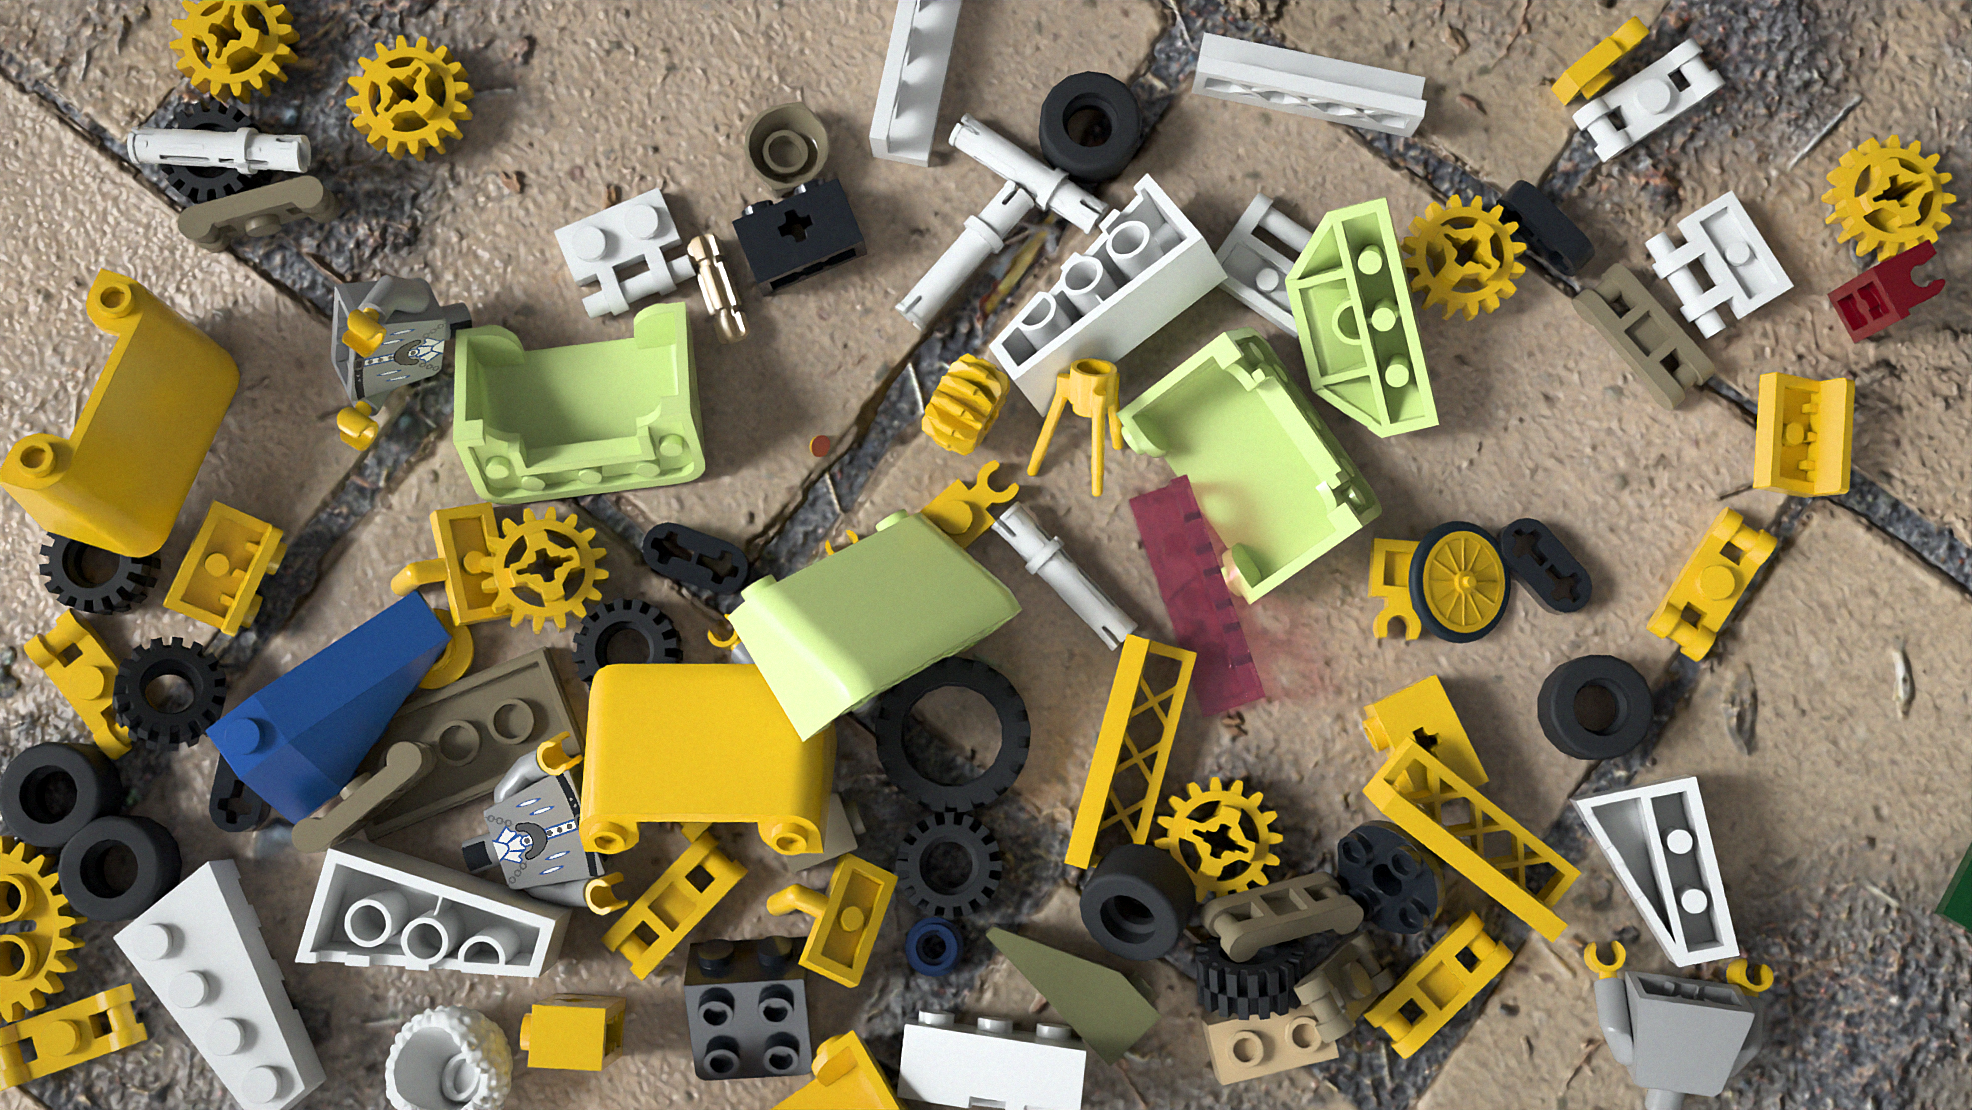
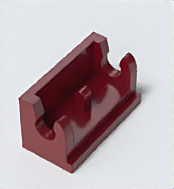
[1827,239,1946,344]

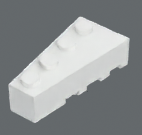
[989,173,1228,417]
[295,837,573,978]
[113,859,327,1110]

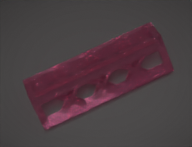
[1127,474,1266,718]

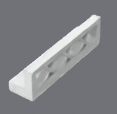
[869,0,963,168]
[1191,32,1427,138]

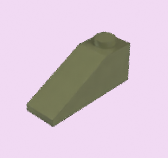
[986,923,1162,1067]

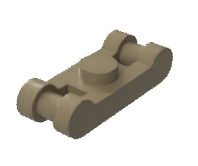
[178,175,340,253]
[1572,263,1716,411]
[291,741,437,854]
[1200,871,1364,962]
[1293,930,1396,1043]

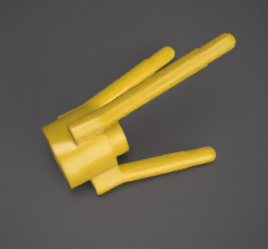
[1027,358,1124,497]

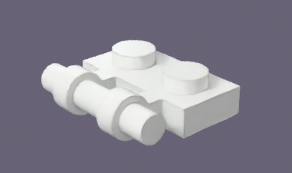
[554,187,696,319]
[1644,190,1794,339]

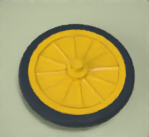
[1408,521,1511,644]

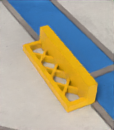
[1064,634,1198,870]
[1362,736,1581,943]

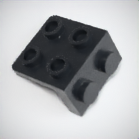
[683,935,813,1081]

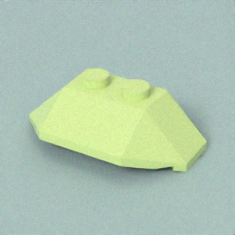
[1285,196,1439,438]

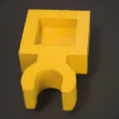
[1551,15,1650,106]
[918,460,1020,550]
[1368,538,1421,641]

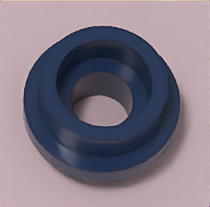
[905,917,964,977]

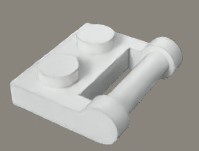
[1215,192,1313,339]

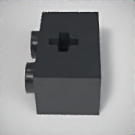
[732,178,868,297]

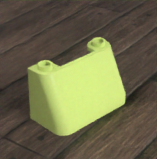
[453,302,705,505]
[1116,326,1382,605]
[728,509,1022,742]

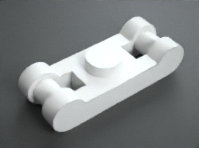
[1572,37,1726,163]

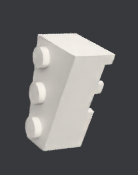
[1569,774,1740,967]
[897,1010,1086,1110]

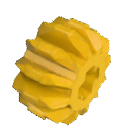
[922,353,1010,456]

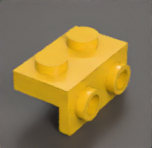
[1753,372,1855,498]
[163,499,288,637]

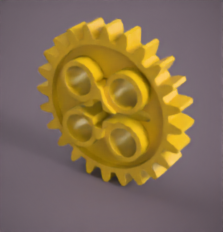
[0,835,87,1025]

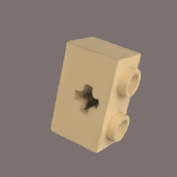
[1201,1003,1339,1086]

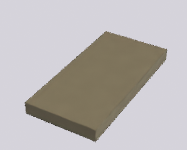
[352,646,586,841]

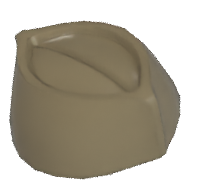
[744,102,830,199]

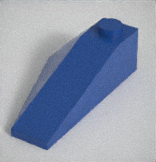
[205,590,452,825]

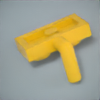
[391,502,513,627]
[767,852,898,988]

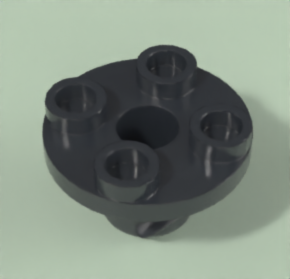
[1337,820,1446,934]

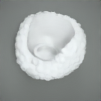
[385,1005,513,1110]

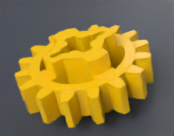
[169,0,300,104]
[346,35,475,162]
[1822,135,1956,262]
[1400,194,1527,321]
[480,506,609,635]
[1153,777,1283,903]

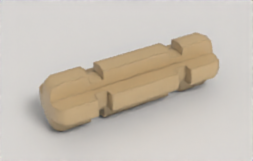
[688,234,750,345]

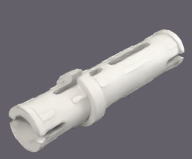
[949,113,1109,236]
[127,126,311,174]
[895,180,1035,331]
[991,501,1138,651]

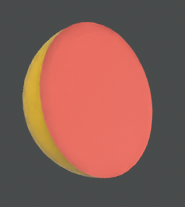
[809,435,830,457]

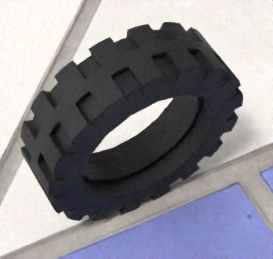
[875,656,1031,812]

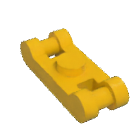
[1646,506,1778,662]
[23,608,158,760]
[600,830,749,981]
[1362,910,1514,1059]
[0,983,148,1091]

